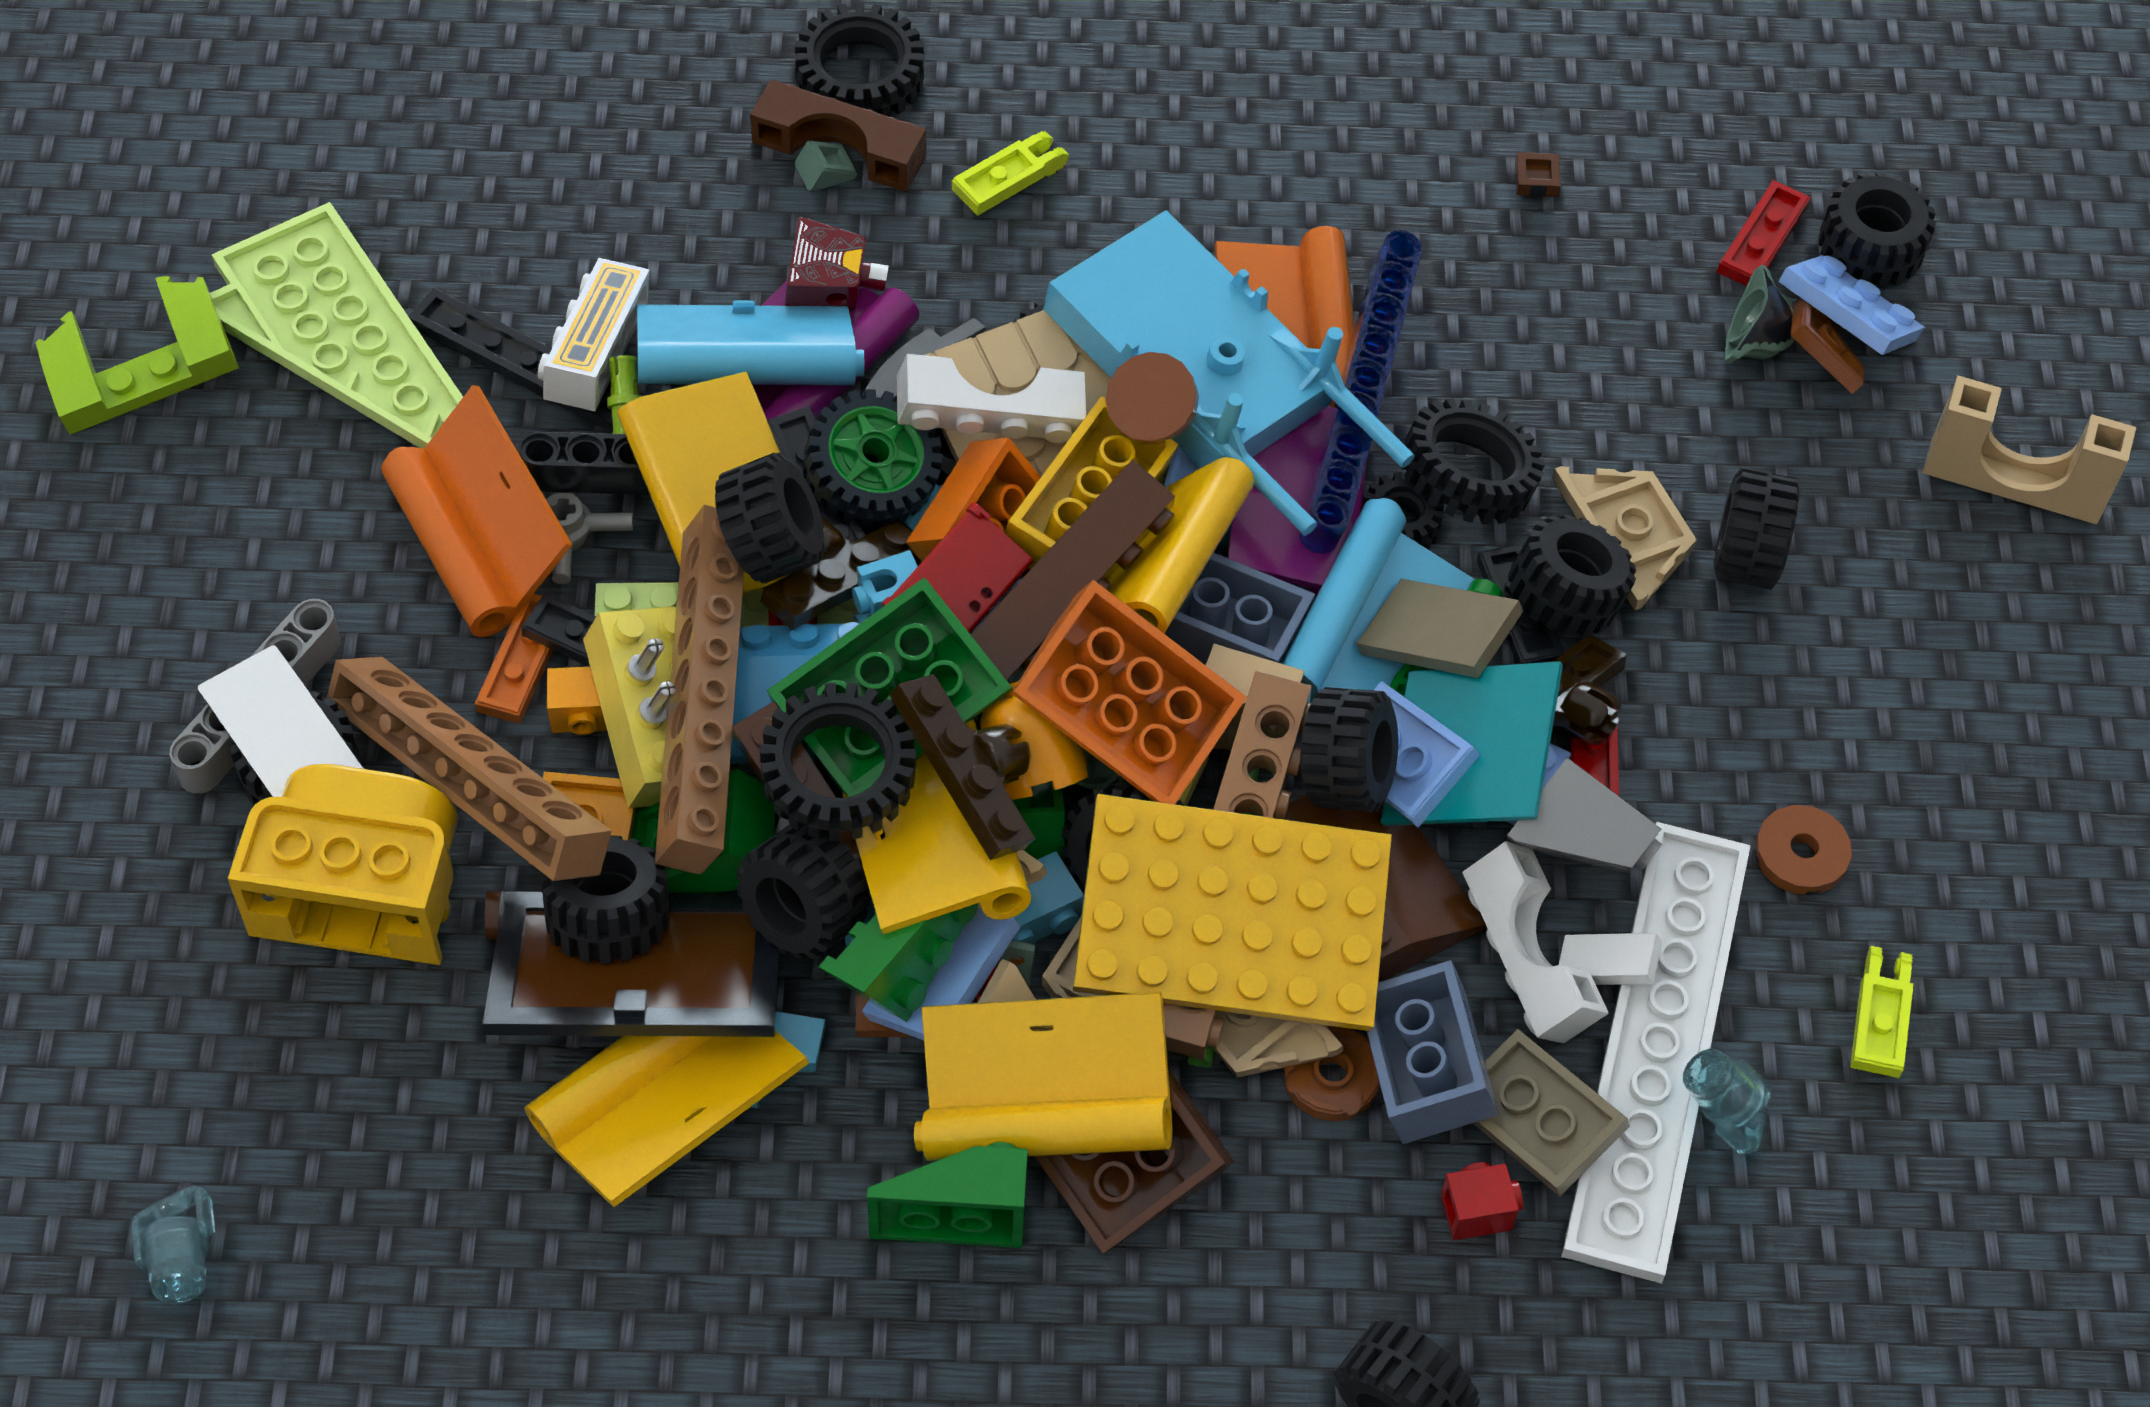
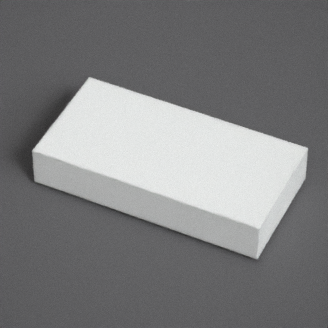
[1558,933,1662,985]

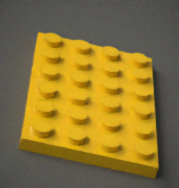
[1072,794,1392,1031]

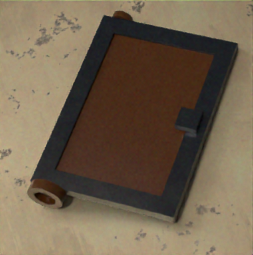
[482,890,780,1037]

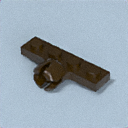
[760,516,921,630]
[1553,635,1627,745]
[889,674,1035,860]

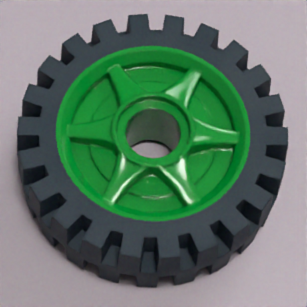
[803,389,943,528]

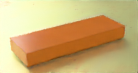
[475,594,569,724]

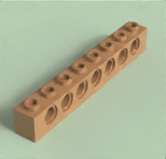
[655,504,744,875]
[326,657,612,881]
[1163,671,1312,1061]

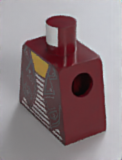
[785,217,889,311]

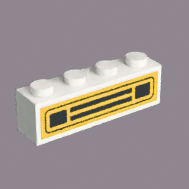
[538,258,649,411]

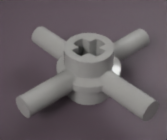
[546,492,634,584]

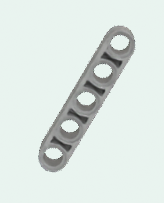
[169,599,341,794]

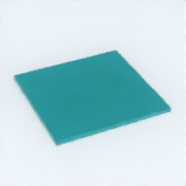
[1381,661,1563,826]

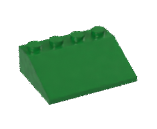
[767,577,1012,797]

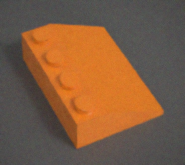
[1011,580,1247,804]

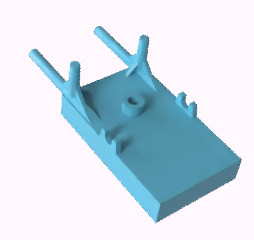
[1043,210,1415,536]

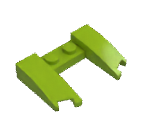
[35,276,239,435]

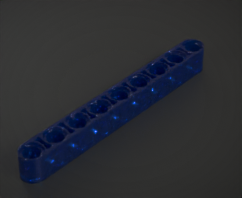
[1299,230,1422,554]

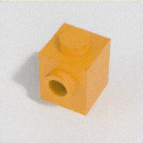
[547,667,607,735]

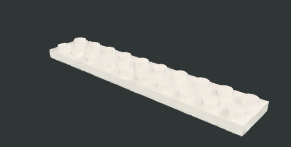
[1561,822,1750,1284]

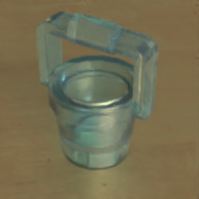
[1683,1049,1771,1154]
[131,1185,215,1303]

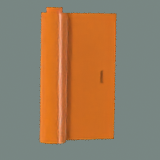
[1214,226,1364,409]
[381,385,572,638]

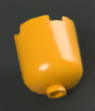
[980,681,1088,800]

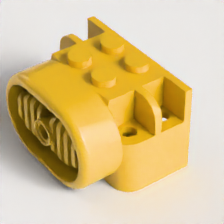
[228,764,458,965]

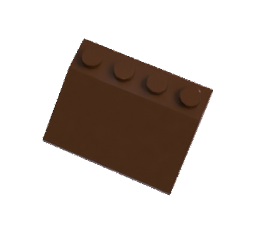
[1284,794,1487,983]
[1035,1068,1235,1254]

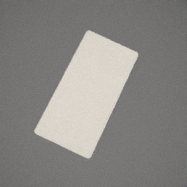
[198,645,364,797]

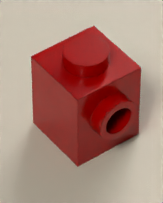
[1440,1162,1523,1241]

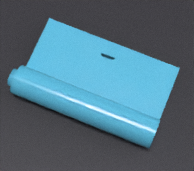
[637,300,864,385]
[1281,498,1475,703]

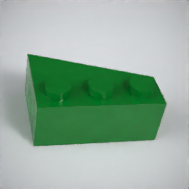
[819,903,978,1022]

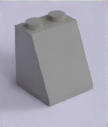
[1507,758,1663,873]

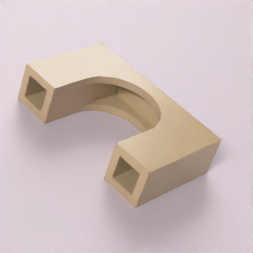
[1922,375,2136,524]

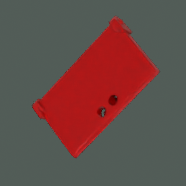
[881,502,1034,634]

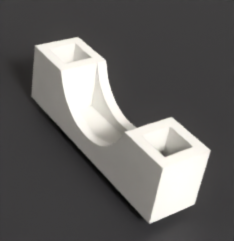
[897,354,1086,443]
[1462,841,1609,1043]

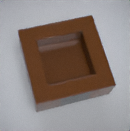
[1515,152,1561,197]

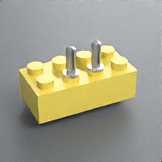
[583,606,737,808]

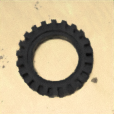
[794,2,924,117]
[1401,398,1545,524]
[760,682,916,841]

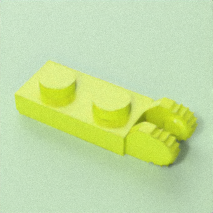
[952,131,1069,216]
[1850,946,1914,1078]

